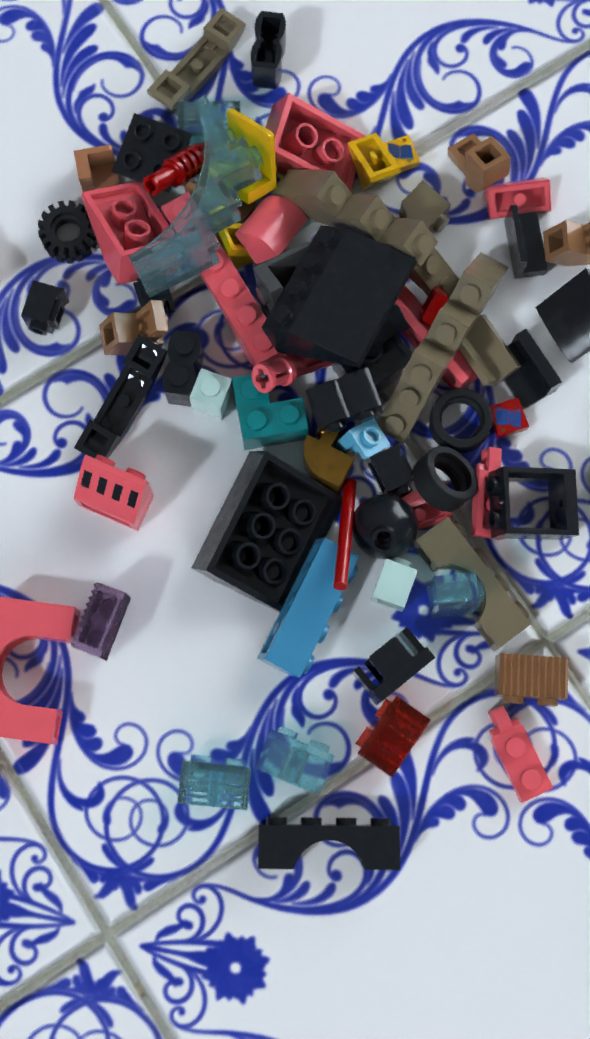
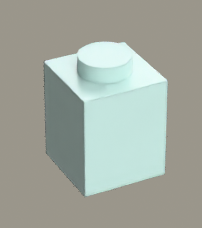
[189,368,233,420]
[370,557,418,612]

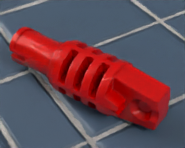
[143,142,217,196]

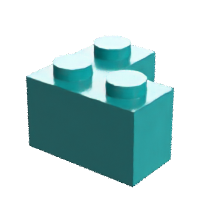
[232,374,309,450]

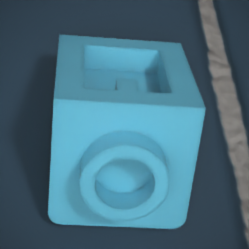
[333,419,390,460]

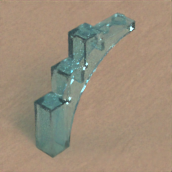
[129,95,263,298]

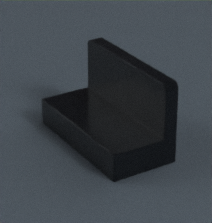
[504,205,548,279]
[503,329,562,409]

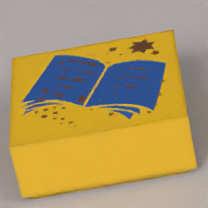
[384,135,420,173]

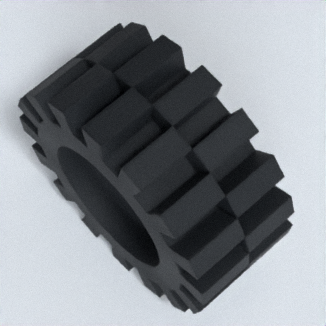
[38,200,97,264]

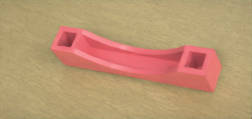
[161,192,285,368]

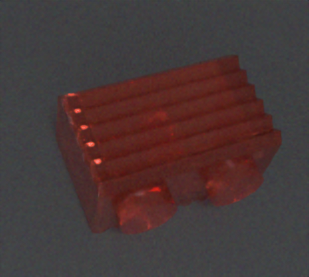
[355,696,431,778]

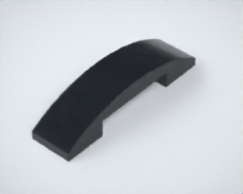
[74,334,168,458]

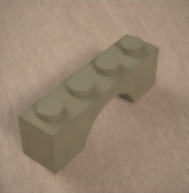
[399,180,451,234]
[413,517,531,652]

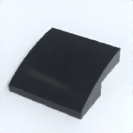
[536,268,590,363]

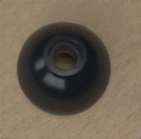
[352,494,418,559]

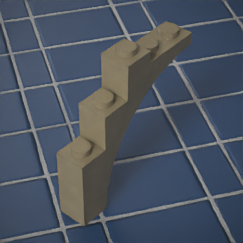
[271,169,459,298]
[378,252,509,444]

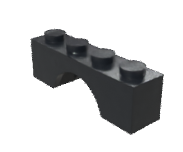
[258,817,400,870]

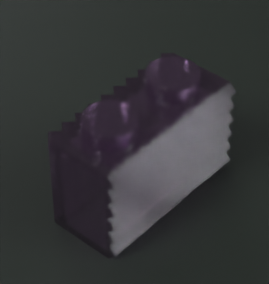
[70,582,131,661]

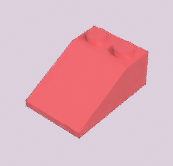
[265,93,366,191]
[82,181,181,285]

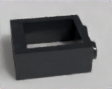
[486,466,579,540]

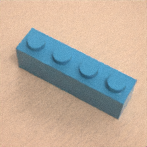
[257,537,359,678]

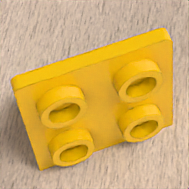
[206,108,277,205]

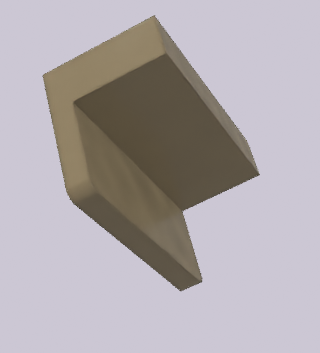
[459,314,522,386]

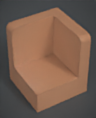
[74,145,120,192]

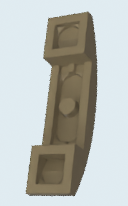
[147,8,246,110]

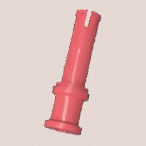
[251,356,333,393]

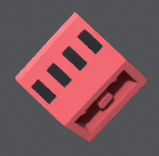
[73,455,154,531]

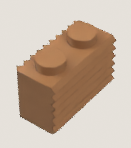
[494,653,569,707]

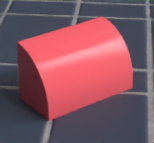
[235,195,308,265]

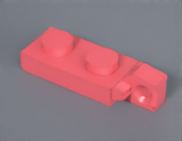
[470,447,505,540]
[488,705,553,803]

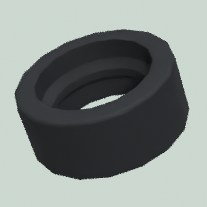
[429,388,493,453]
[413,446,477,512]

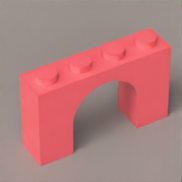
[0,597,81,745]

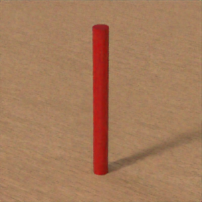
[333,478,357,591]

